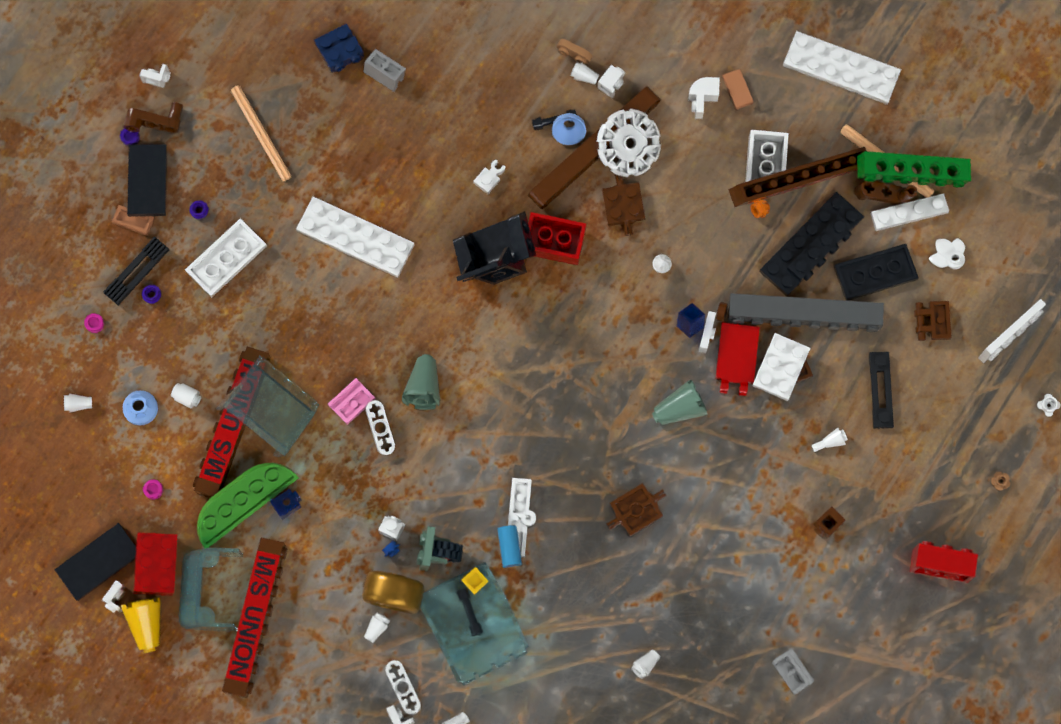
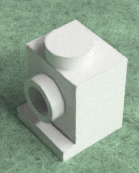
[598,65,625,99]
[378,516,406,542]

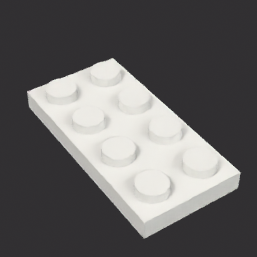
[185,219,267,297]
[978,299,1046,363]

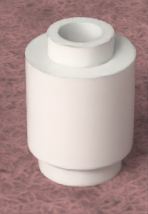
[171,383,201,408]

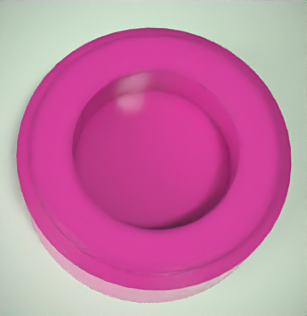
[84,313,105,333]
[143,479,164,500]

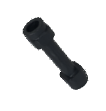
[532,109,577,131]
[456,588,483,637]

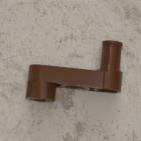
[123,102,183,133]
[854,181,917,205]

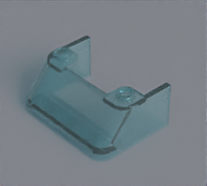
[179,548,243,631]

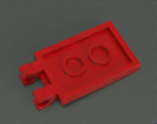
[715,322,760,396]

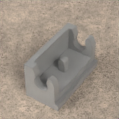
[364,49,406,92]
[772,648,814,695]

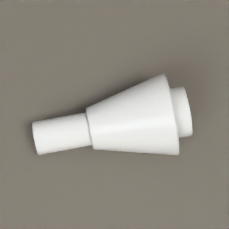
[812,428,848,452]

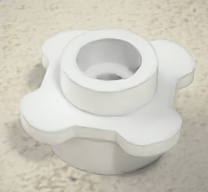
[1037,394,1060,417]

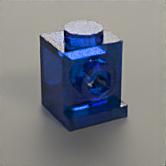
[270,489,302,520]

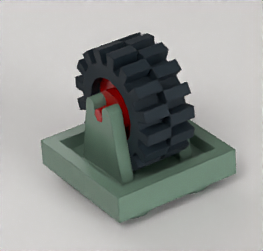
[416,526,463,571]

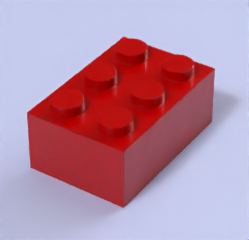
[528,212,586,266]
[133,532,178,596]
[910,541,978,583]

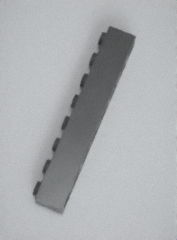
[728,293,884,332]

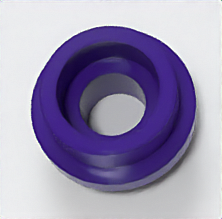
[189,200,209,219]
[142,285,161,304]

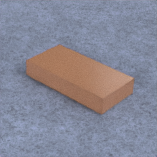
[722,69,754,110]
[112,205,155,236]

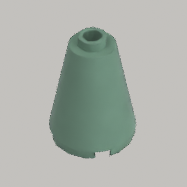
[402,354,440,410]
[652,379,708,425]

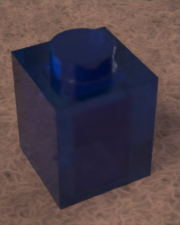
[677,303,705,338]

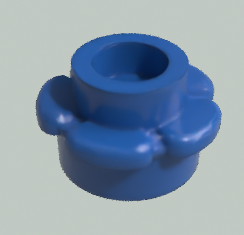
[382,540,400,558]

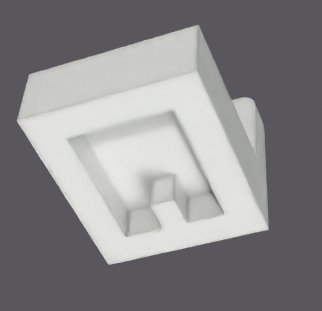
[139,64,171,88]
[102,581,125,613]
[386,705,415,724]

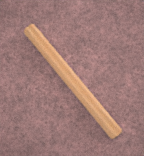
[231,85,291,181]
[841,124,934,198]

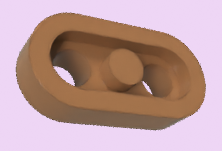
[557,39,593,64]

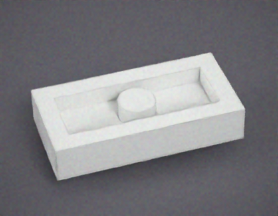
[698,311,716,353]

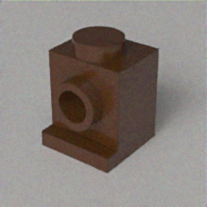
[814,506,846,539]

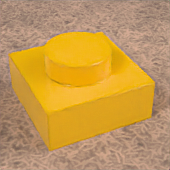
[461,567,489,595]

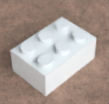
[745,130,788,182]

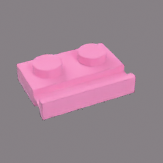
[328,378,375,425]

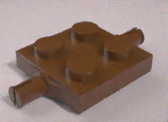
[602,174,646,236]
[606,483,667,537]

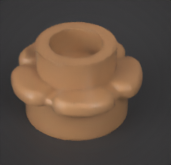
[991,472,1010,491]

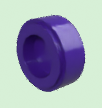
[120,128,140,146]

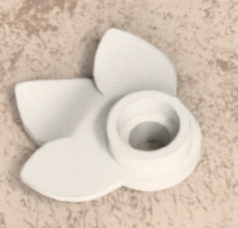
[929,238,965,269]

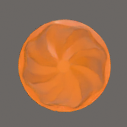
[751,200,770,218]

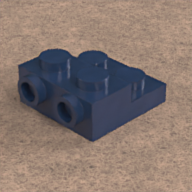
[314,23,364,73]

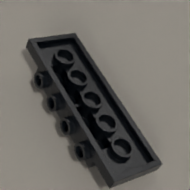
[759,192,864,297]

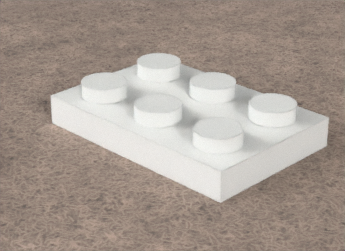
[752,333,810,401]

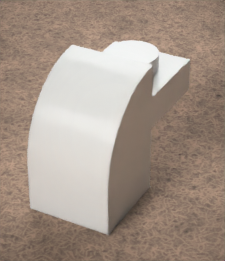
[688,77,719,119]

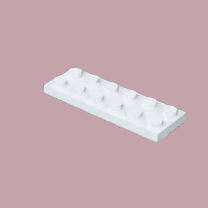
[783,31,901,105]
[296,197,415,278]

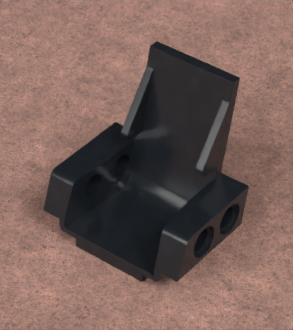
[453,211,536,285]

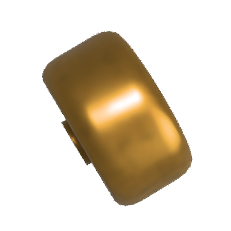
[362,571,424,614]

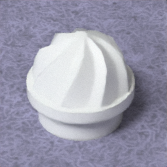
[653,254,672,273]

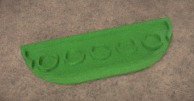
[197,463,299,550]

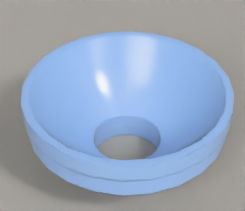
[552,113,586,145]
[123,390,158,426]

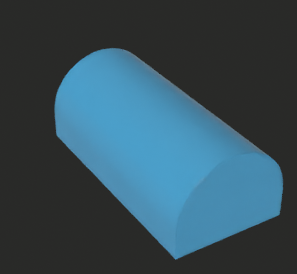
[497,525,522,568]

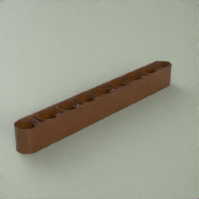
[528,86,661,209]

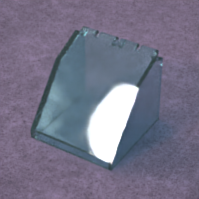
[216,356,319,457]
[420,562,529,686]

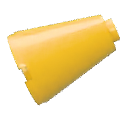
[121,597,161,653]

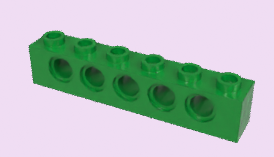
[857,151,971,188]

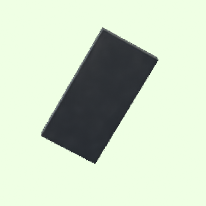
[127,144,167,217]
[834,244,919,301]
[54,523,136,601]

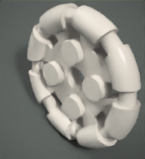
[597,109,661,177]

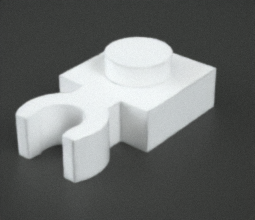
[473,160,505,194]

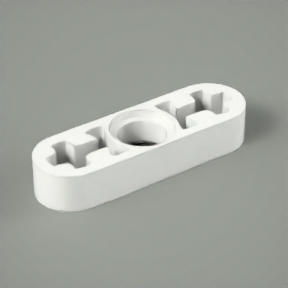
[366,400,395,455]
[386,660,421,715]

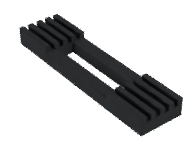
[103,236,169,305]
[869,352,894,429]

